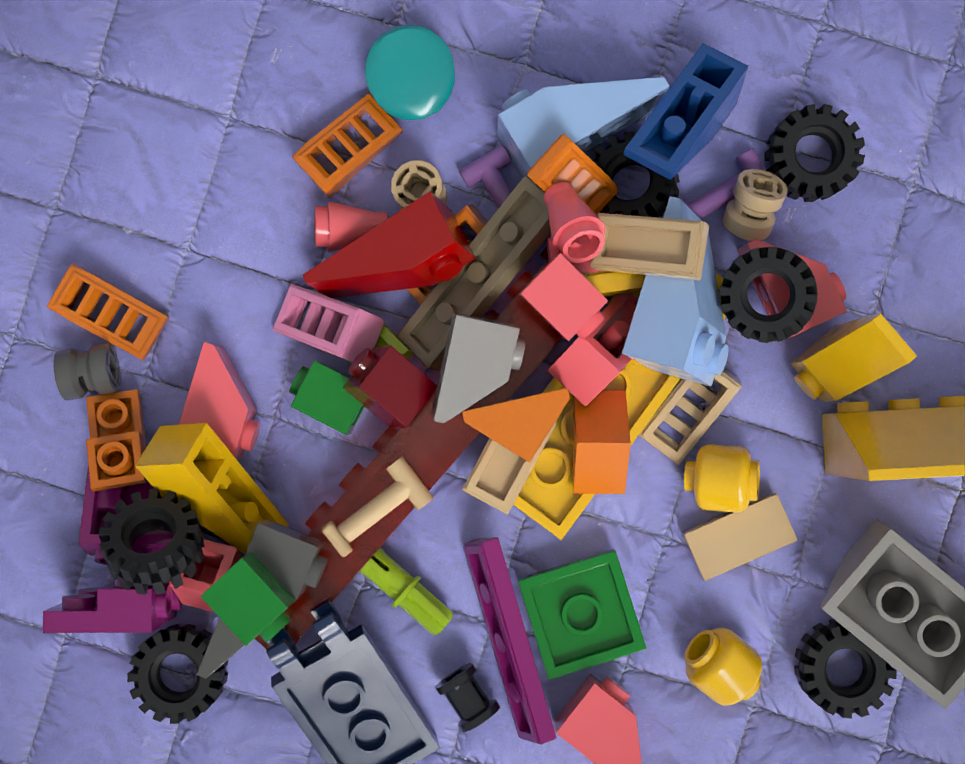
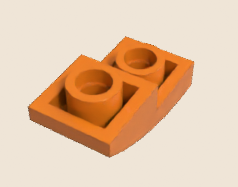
[86,389,146,492]

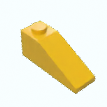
[790,313,917,402]
[135,423,289,554]

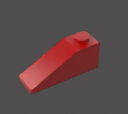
[302,191,476,298]

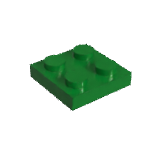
[517,549,647,680]

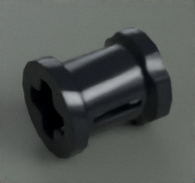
[435,663,500,732]

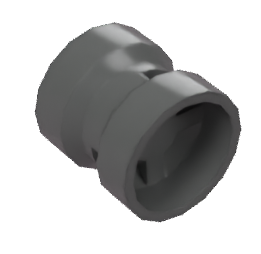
[54,342,121,401]

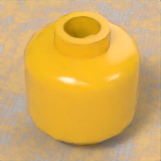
[684,444,760,513]
[684,627,762,706]

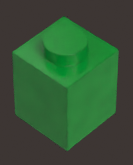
[289,360,365,435]
[200,552,296,646]

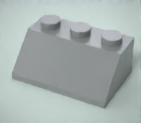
[820,518,965,710]

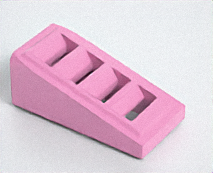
[272,284,384,362]

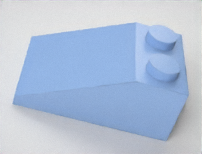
[497,77,669,178]
[622,196,728,386]

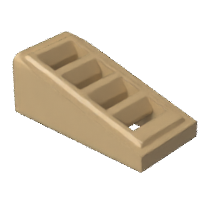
[639,367,742,465]

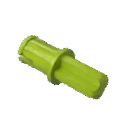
[359,547,453,636]

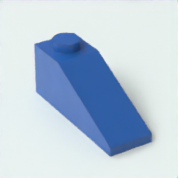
[624,43,749,180]

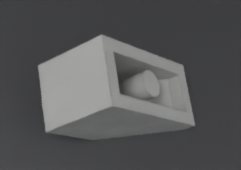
[431,312,525,423]

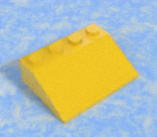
[821,396,965,481]

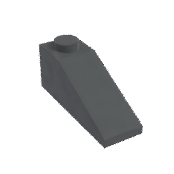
[196,519,328,679]

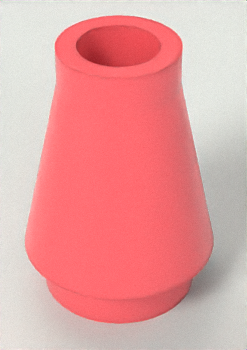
[543,182,605,263]
[314,201,387,252]

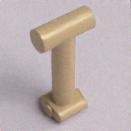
[321,456,434,558]

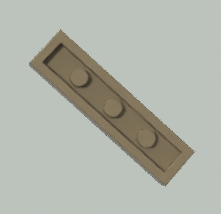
[397,176,551,371]

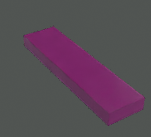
[463,537,557,745]

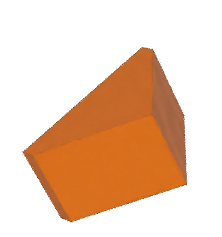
[462,387,570,463]
[573,390,631,494]

